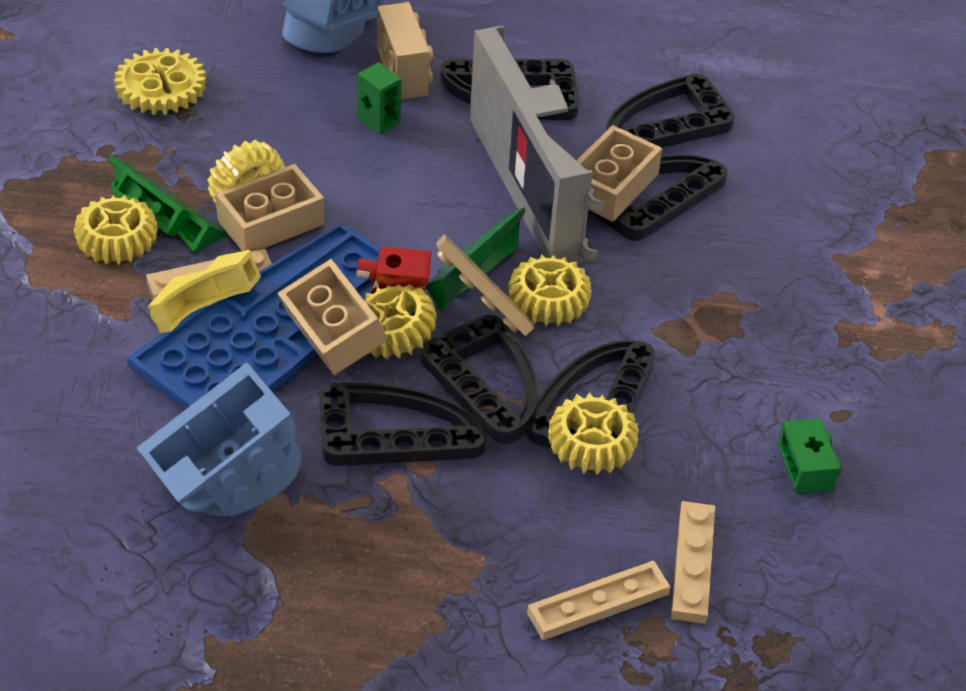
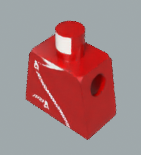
[356,247,432,294]

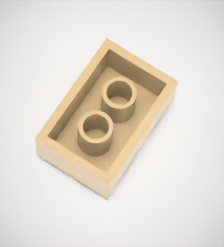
[377,2,434,99]
[576,125,662,222]
[215,164,325,251]
[278,259,388,375]

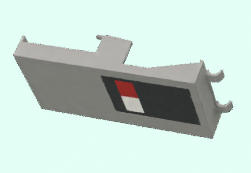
[470,25,604,263]

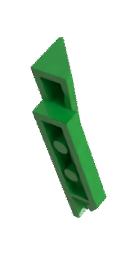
[108,155,228,253]
[425,207,525,311]

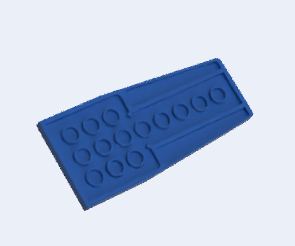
[127,224,380,409]

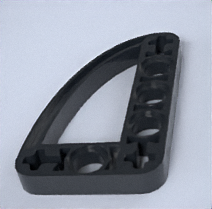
[440,59,579,120]
[606,74,735,148]
[588,154,728,241]
[421,315,538,444]
[526,340,655,449]
[319,383,485,466]

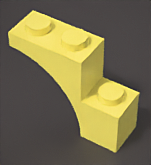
[148,250,261,334]

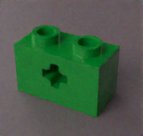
[357,62,402,134]
[778,418,842,493]

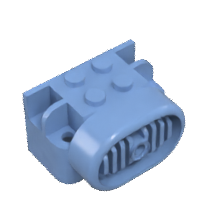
[282,0,385,54]
[137,363,301,516]

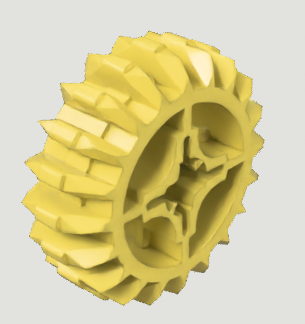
[207,140,285,203]
[74,195,158,265]
[508,254,592,327]
[364,284,437,360]
[548,392,639,475]

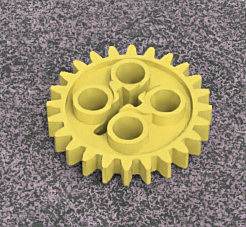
[114,48,206,115]

